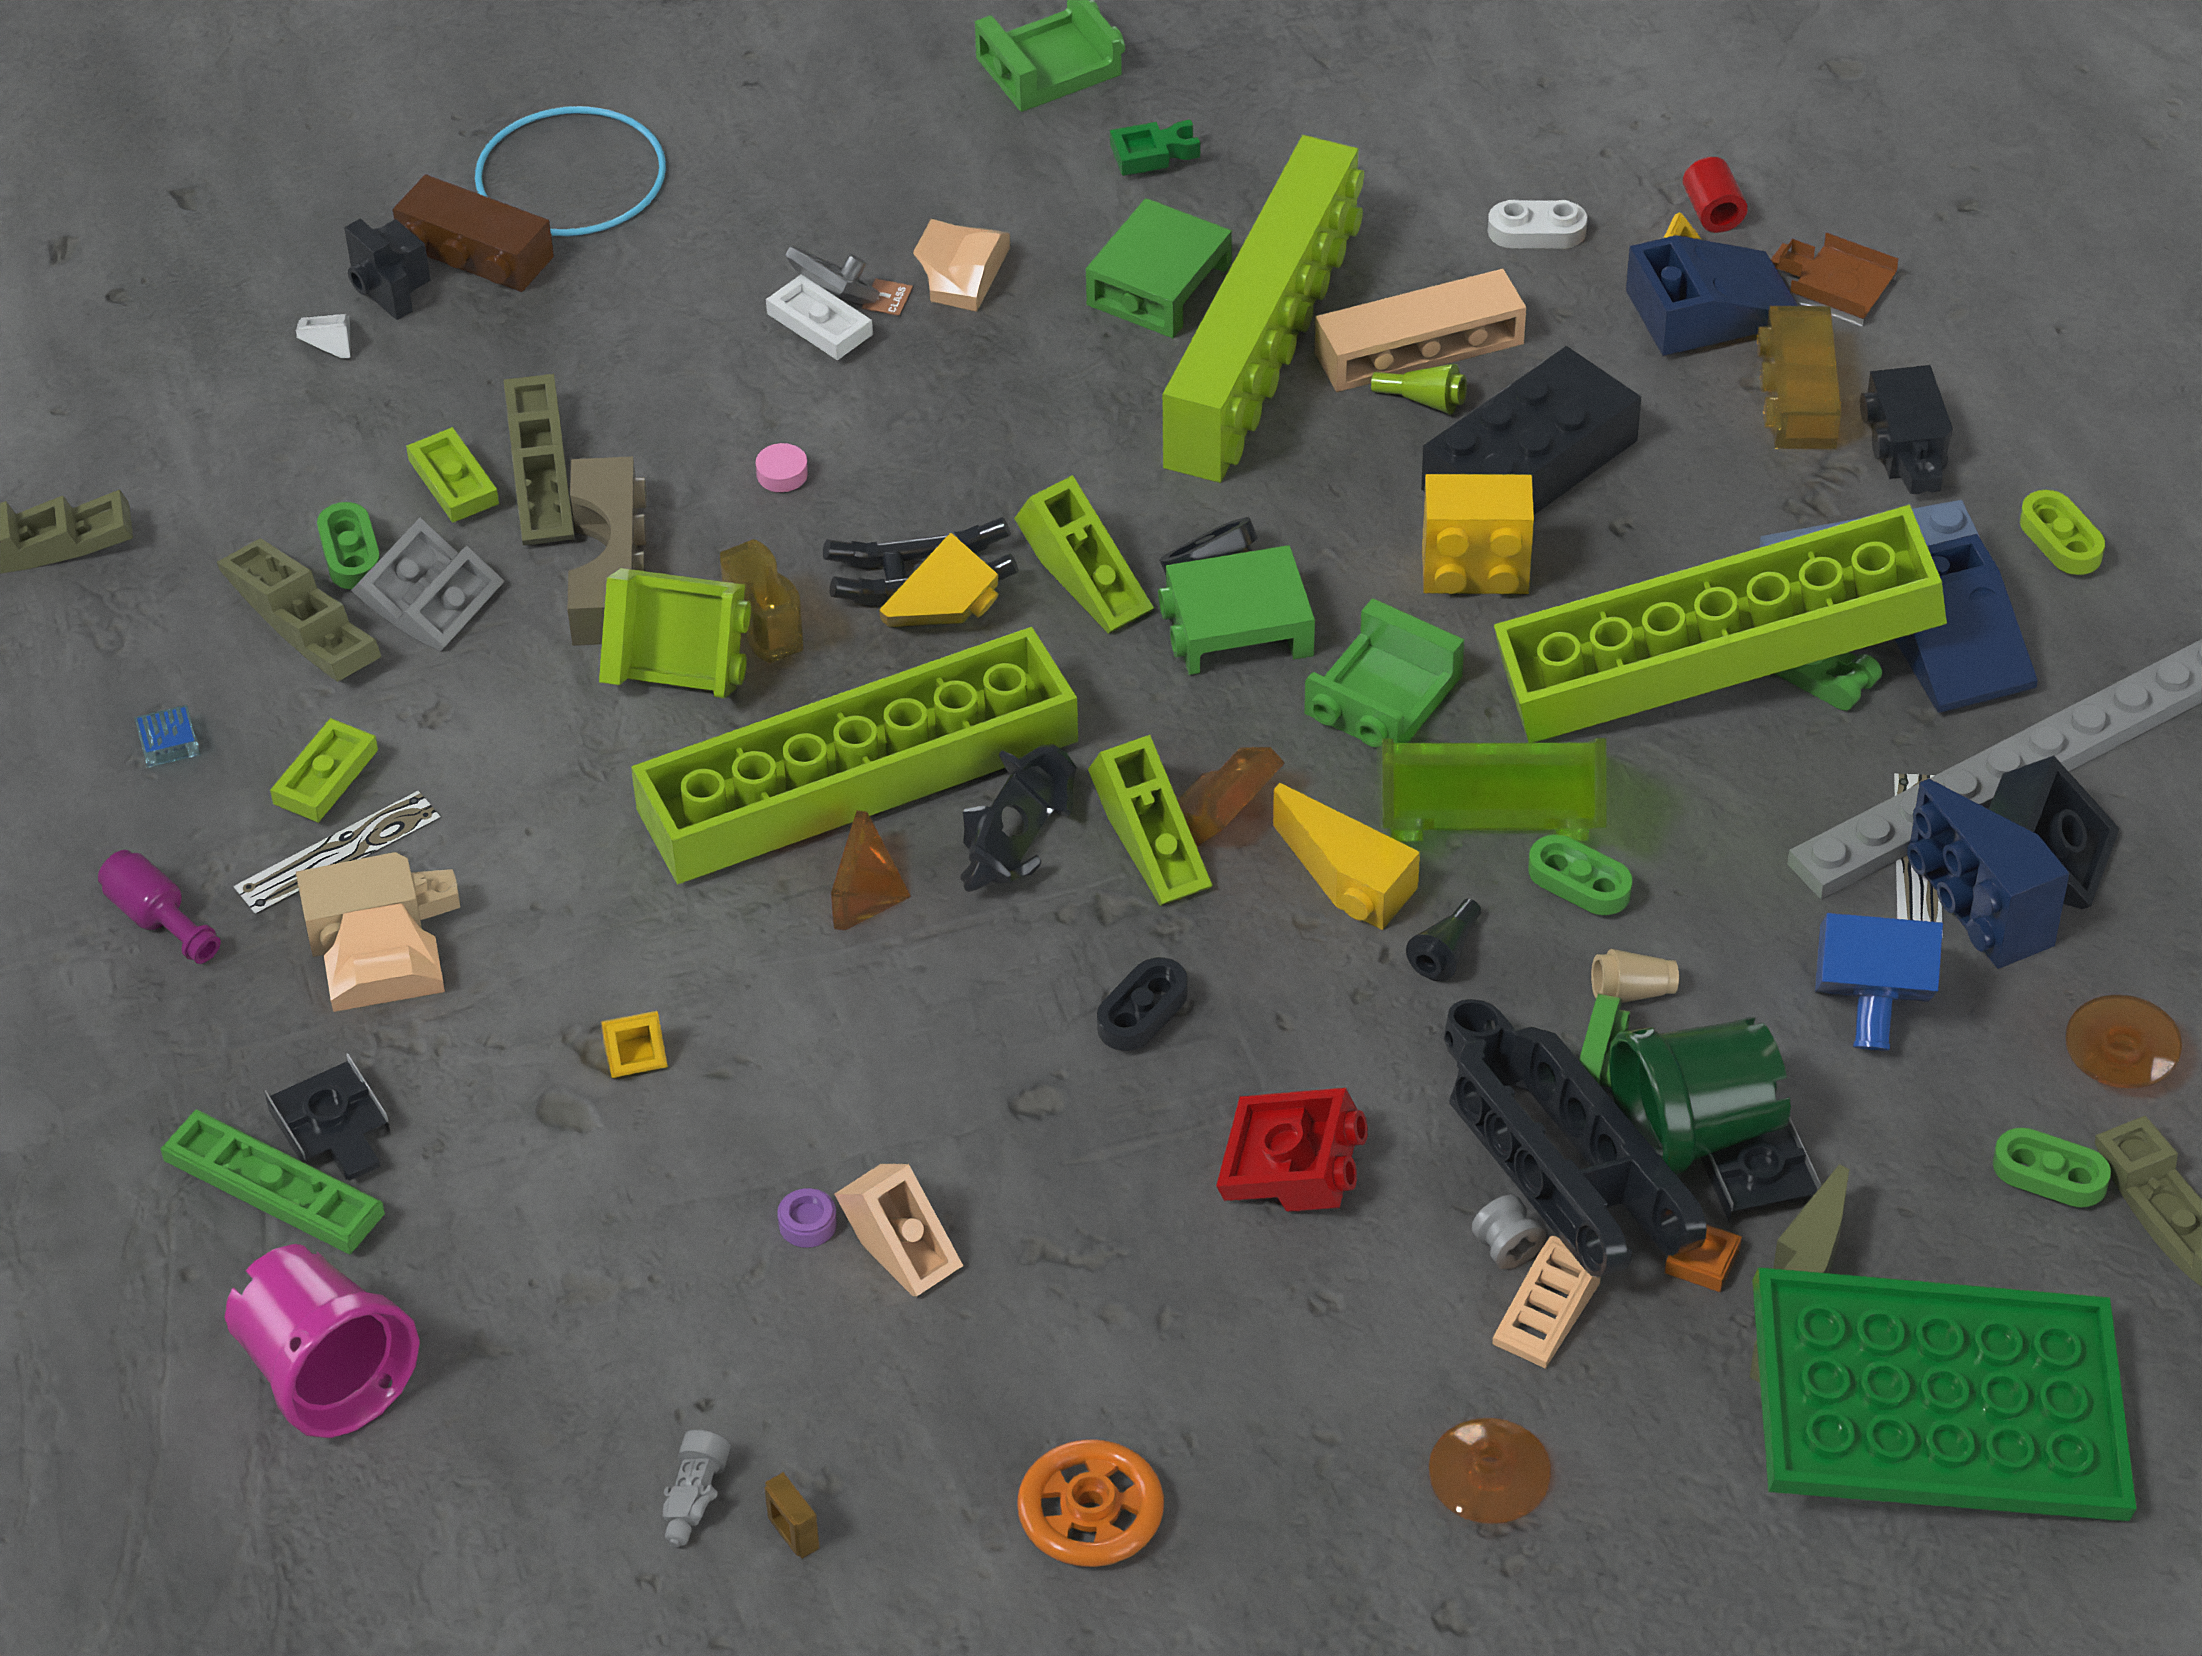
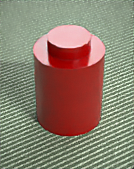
[1682,157,1748,233]

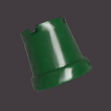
[1609,1017,1791,1174]

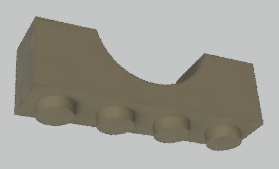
[567,456,647,646]

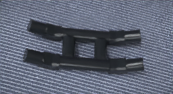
[823,517,1019,606]

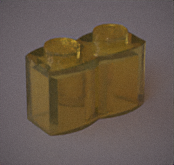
[720,539,804,663]

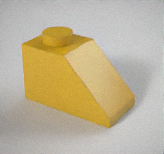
[879,533,999,627]

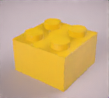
[1422,474,1534,594]

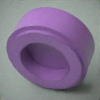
[777,1188,837,1248]

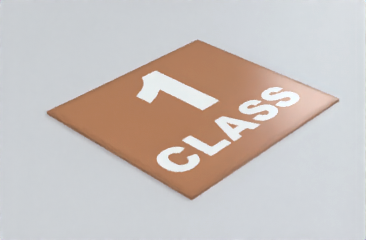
[862,279,913,316]

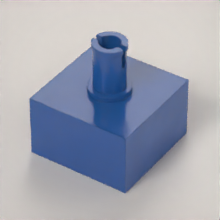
[1815,913,1943,1051]

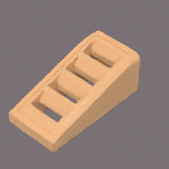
[1492,1236,1600,1369]

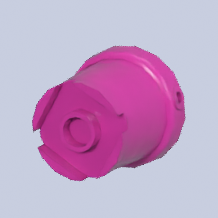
[225,1244,420,1438]

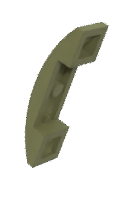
[2095,1115,2202,1287]

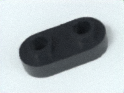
[1159,517,1258,575]
[1097,957,1188,1051]

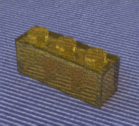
[1757,306,1841,449]

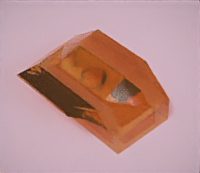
[1177,747,1285,847]

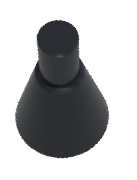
[1406,899,1481,981]

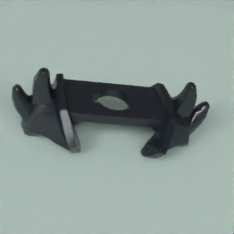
[961,744,1077,892]

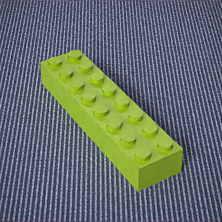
[1162,135,1364,483]
[1494,504,1947,744]
[631,626,1078,885]

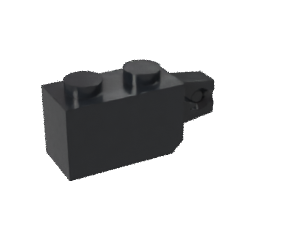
[1860,365,1953,494]

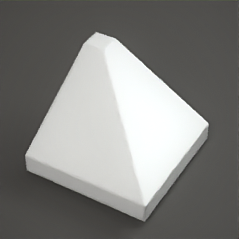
[296,314,351,358]

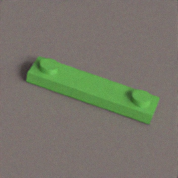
[160,1109,385,1255]

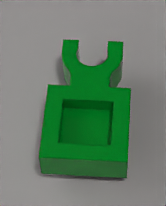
[1110,119,1200,176]

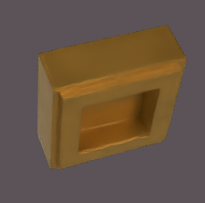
[764,1472,820,1559]

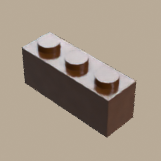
[392,174,554,292]

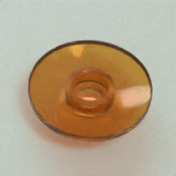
[2065,995,2182,1089]
[1429,1418,1551,1524]

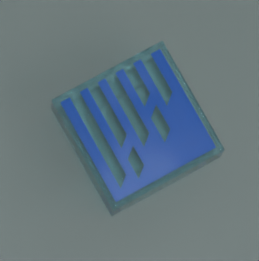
[134,705,200,768]

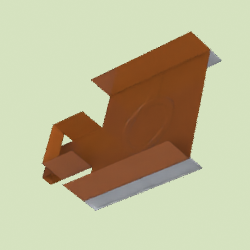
[1771,232,1898,326]

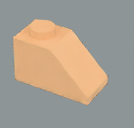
[835,1164,963,1296]

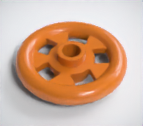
[1017,1439,1164,1567]

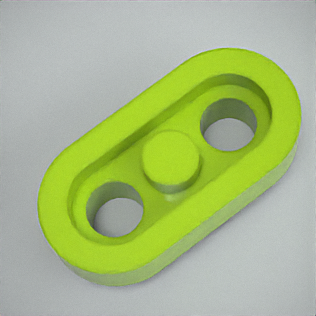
[2020,490,2105,575]

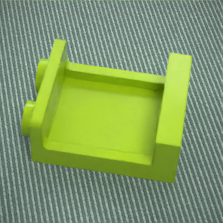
[599,568,751,698]

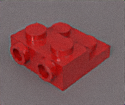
[1216,1088,1368,1212]

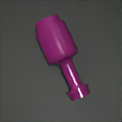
[98,850,221,964]

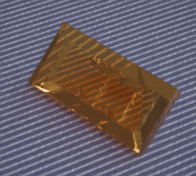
[831,810,911,931]

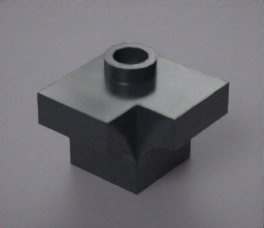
[344,218,431,320]

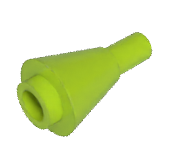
[1371,363,1467,414]

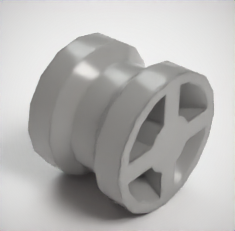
[1471,1194,1546,1270]

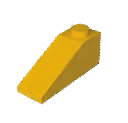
[1273,783,1420,930]

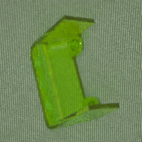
[1377,738,1607,841]

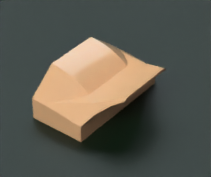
[913,219,1010,312]
[324,903,445,1012]

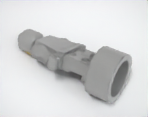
[663,1429,732,1548]

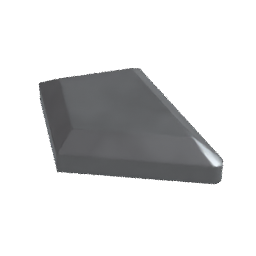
[785,245,880,304]

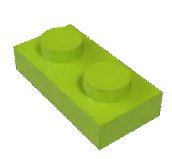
[406,427,499,523]
[270,718,378,823]

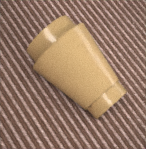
[1591,949,1679,1003]

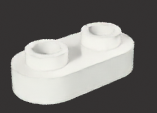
[1488,200,1587,249]

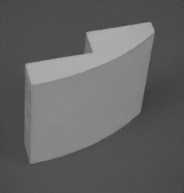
[351,518,505,651]

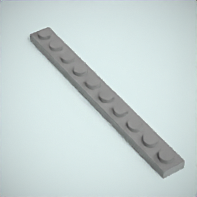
[1787,639,2202,900]

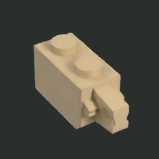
[296,852,460,957]

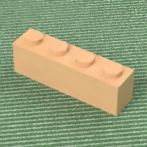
[1315,269,1526,392]

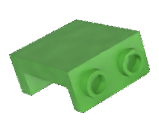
[975,0,1125,112]
[1086,198,1232,338]
[1158,545,1315,675]
[1304,598,1464,756]

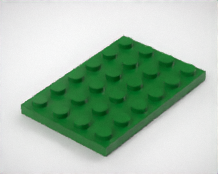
[1752,1267,2137,1521]

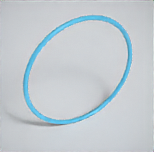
[475,106,666,236]

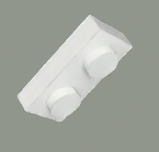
[766,274,873,360]

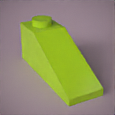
[1014,475,1154,634]
[1088,735,1212,906]

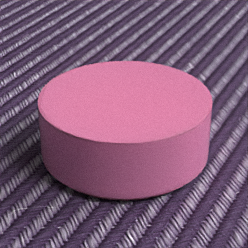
[756,443,808,492]

